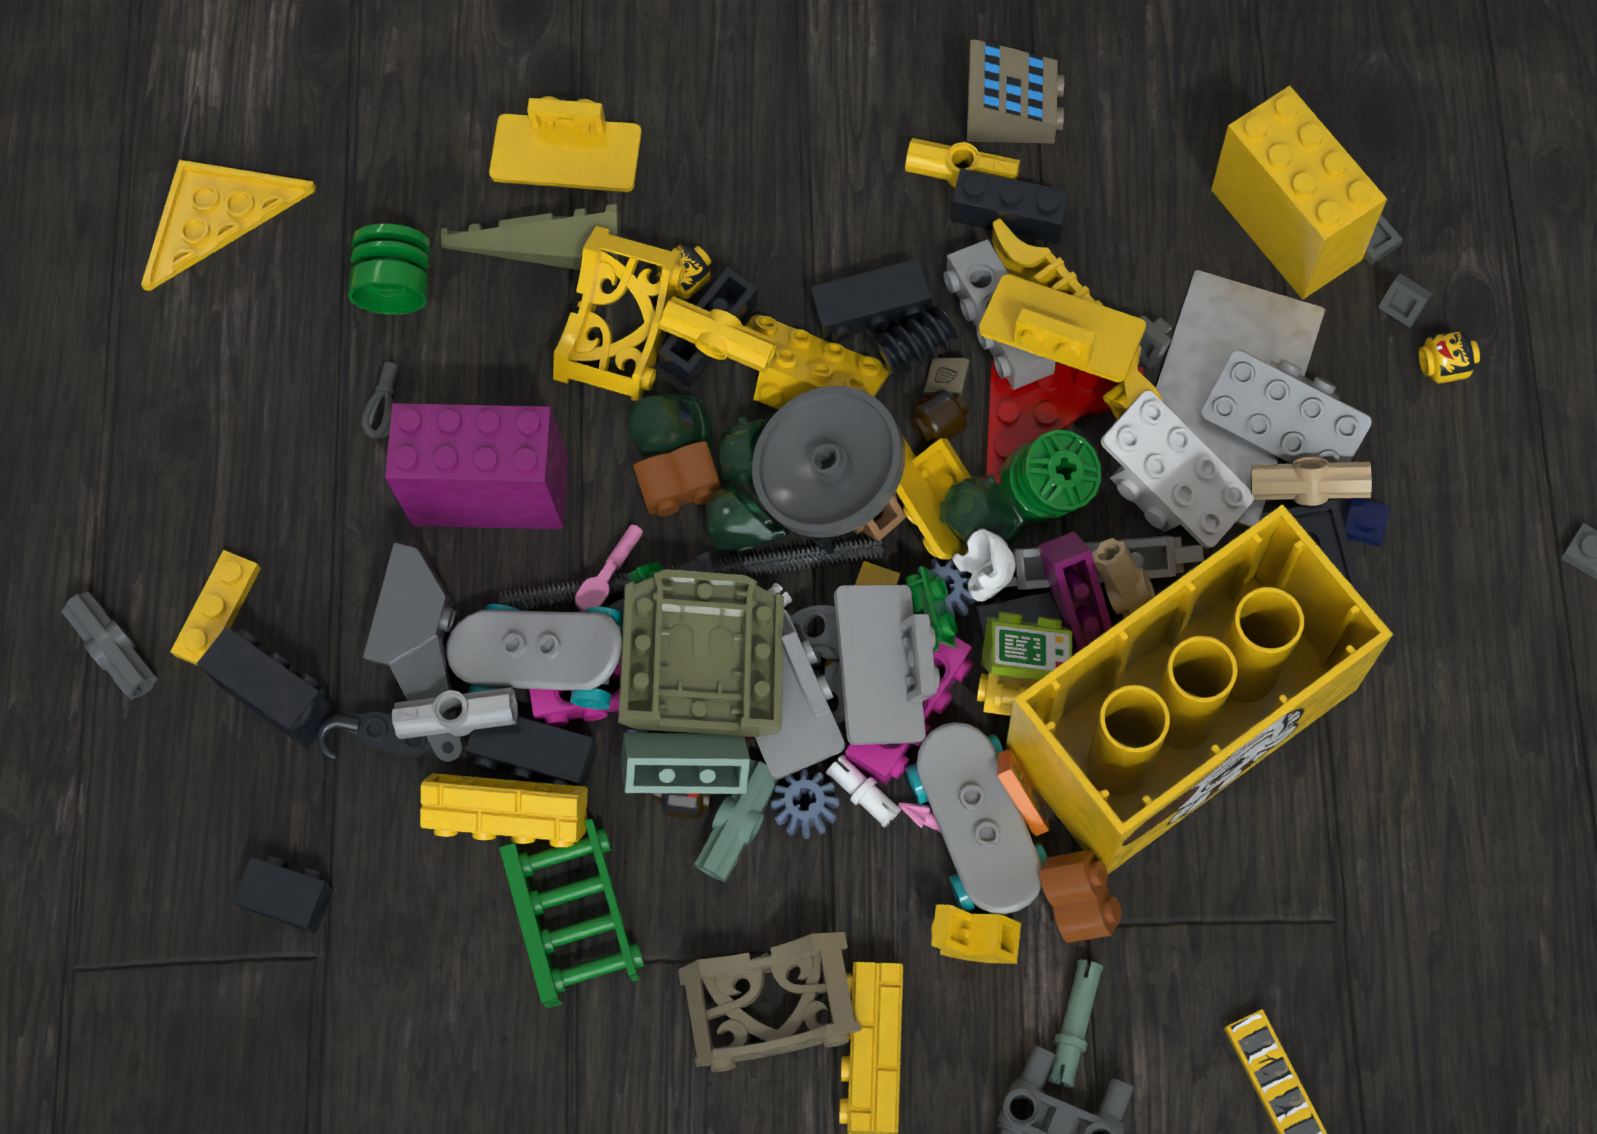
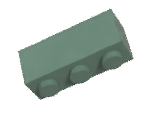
[621,733,750,794]

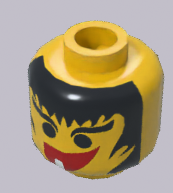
[655,244,711,299]
[1419,330,1480,384]

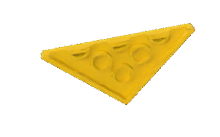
[141,160,316,291]

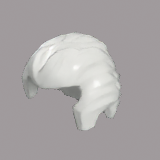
[952,529,1016,601]

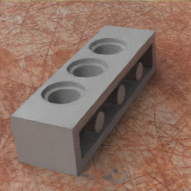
[943,239,1056,390]

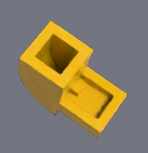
[931,905,1021,964]

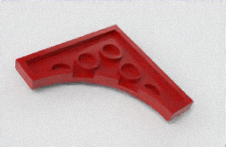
[985,360,1144,509]

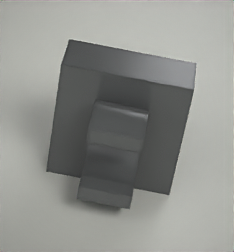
[1378,273,1432,328]
[1139,315,1172,369]

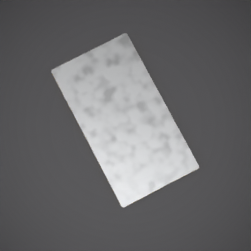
[1156,270,1325,528]

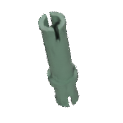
[1048,960,1103,1088]

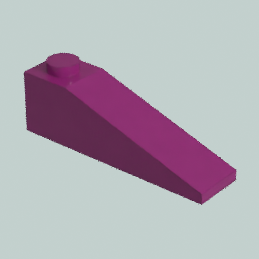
[1038,531,1112,654]

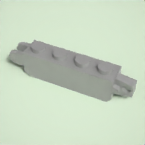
[1006,535,1204,589]

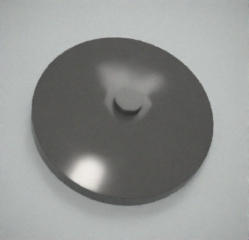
[752,386,905,538]

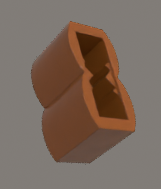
[633,441,722,517]
[1039,849,1122,943]

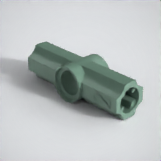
[694,760,780,883]

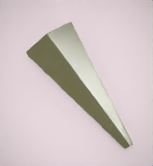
[441,205,624,270]

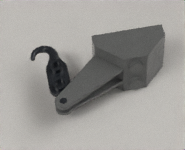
[316,543,464,762]

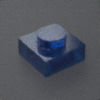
[1344,498,1391,547]

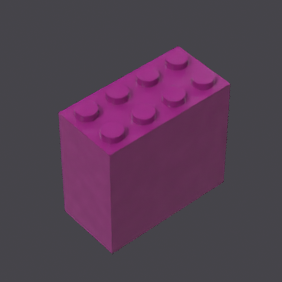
[385,403,569,529]

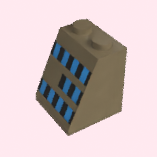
[967,40,1064,144]

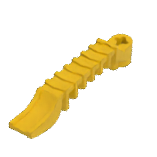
[992,218,1163,420]

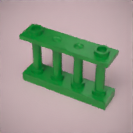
[499,819,644,1009]

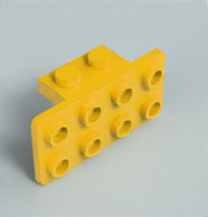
[489,96,642,192]
[978,274,1146,382]
[745,315,889,410]
[895,437,987,559]

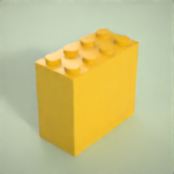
[1211,86,1387,300]

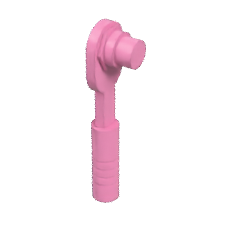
[575,525,643,613]

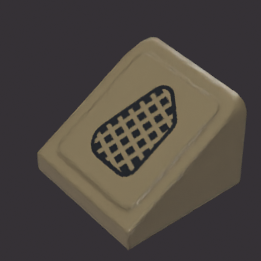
[924,358,970,397]

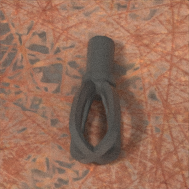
[362,362,398,439]

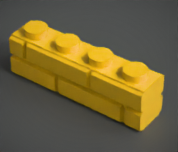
[420,773,588,847]
[840,962,903,1134]

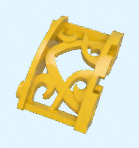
[553,226,685,402]

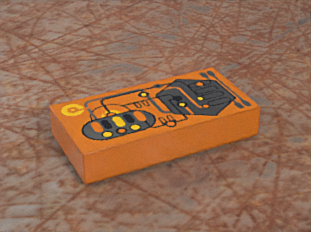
[997,748,1049,836]

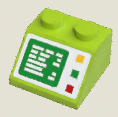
[981,612,1072,680]

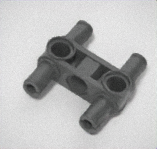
[996,1046,1134,1134]

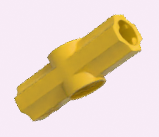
[905,138,1020,188]
[659,296,778,373]

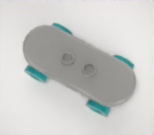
[446,604,623,710]
[905,722,1048,914]

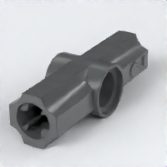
[61,591,158,700]

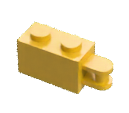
[977,673,1037,716]

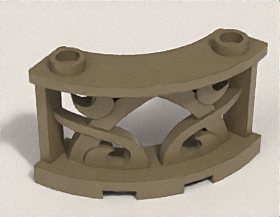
[678,932,862,1072]

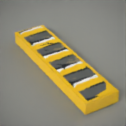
[1224,1009,1327,1134]

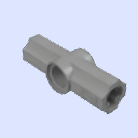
[392,688,518,739]

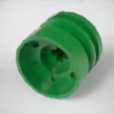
[348,224,431,315]
[1000,430,1101,523]

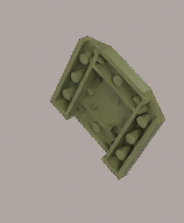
[618,569,784,737]

